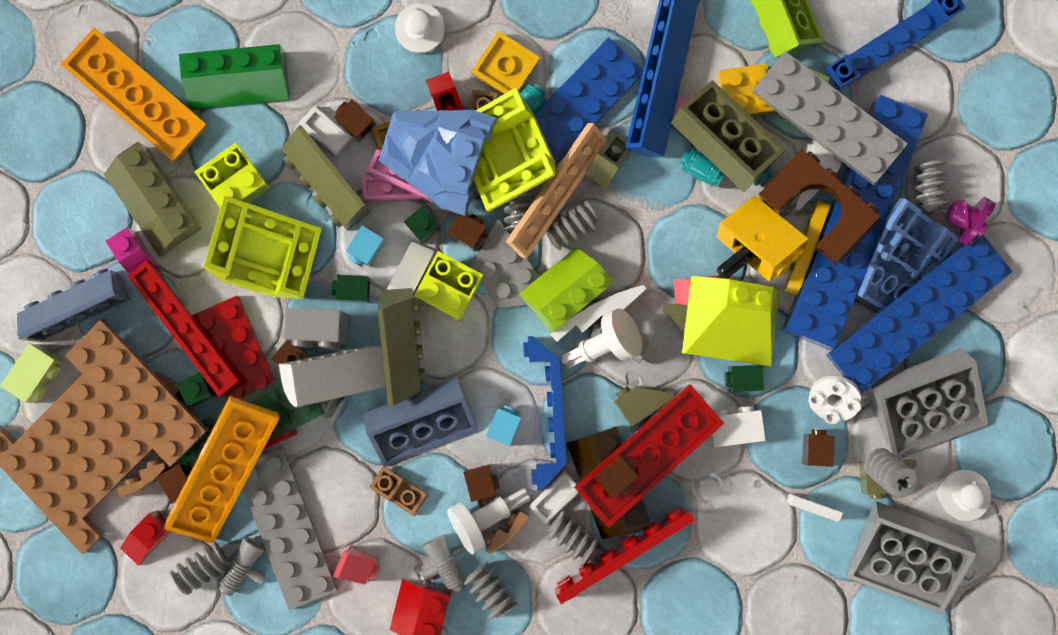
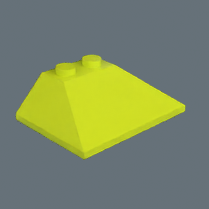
[473,88,556,212]
[203,195,322,299]
[682,276,780,367]

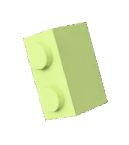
[0,343,63,403]

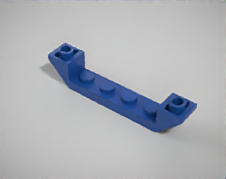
[825,0,966,89]
[523,336,567,491]

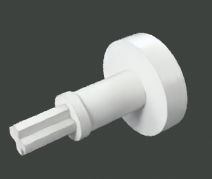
[561,308,642,369]
[447,488,530,555]

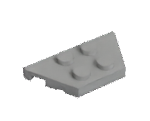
[471,220,539,309]

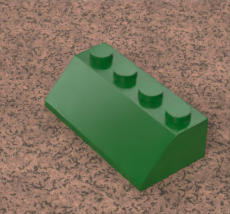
[179,44,290,110]

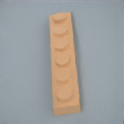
[506,123,608,258]

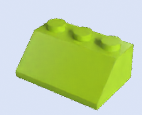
[750,0,824,58]
[519,247,614,333]

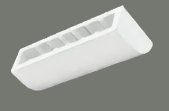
[279,346,386,407]

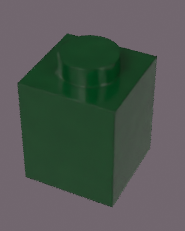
[404,206,441,245]
[332,274,371,303]
[724,365,764,392]
[176,372,218,407]

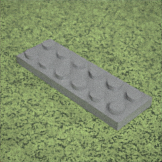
[752,51,908,186]
[243,447,338,610]

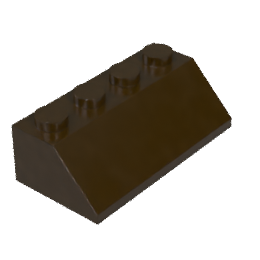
[567,426,652,539]

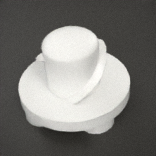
[395,3,445,54]
[809,376,862,424]
[937,469,991,521]

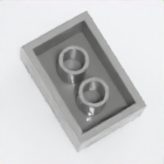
[285,308,350,350]

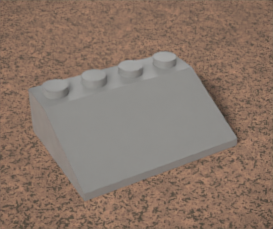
[869,348,989,458]
[846,501,977,614]

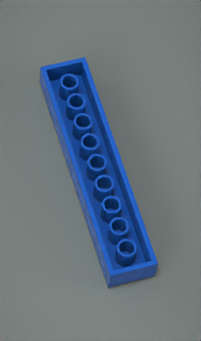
[781,95,928,350]

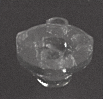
[680,462,732,513]

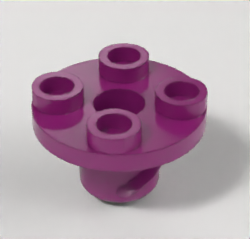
[946,197,996,246]

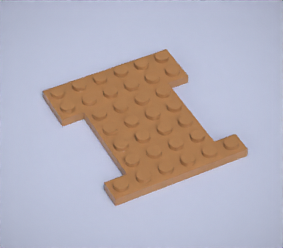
[0,319,209,554]

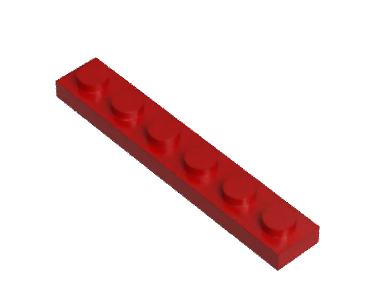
[127,260,242,397]

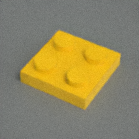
[471,31,540,95]
[717,63,777,117]

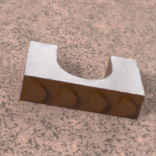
[759,149,880,267]

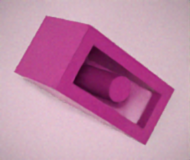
[105,227,162,274]

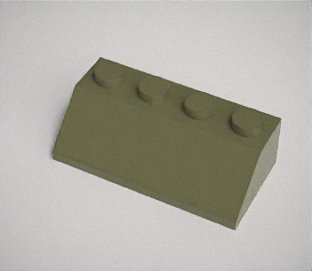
[671,80,786,193]
[282,125,371,230]
[104,142,202,257]
[377,288,426,406]

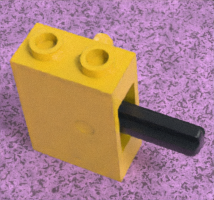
[716,195,808,282]

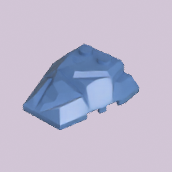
[379,110,497,216]
[858,198,960,309]

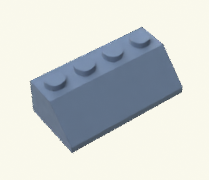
[17,269,130,342]
[362,377,479,466]

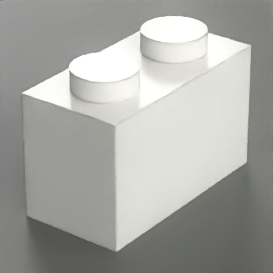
[710,406,766,448]

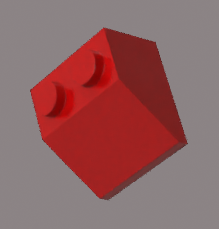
[389,579,451,635]

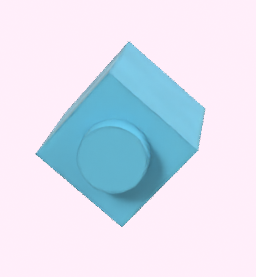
[346,226,386,267]
[486,405,521,446]

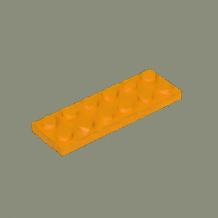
[60,28,208,163]
[165,397,279,543]

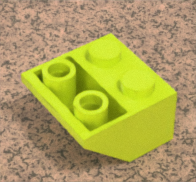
[194,142,271,207]
[414,251,483,322]

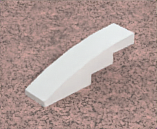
[550,285,646,343]

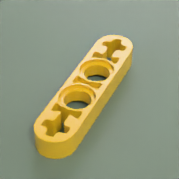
[784,199,830,295]

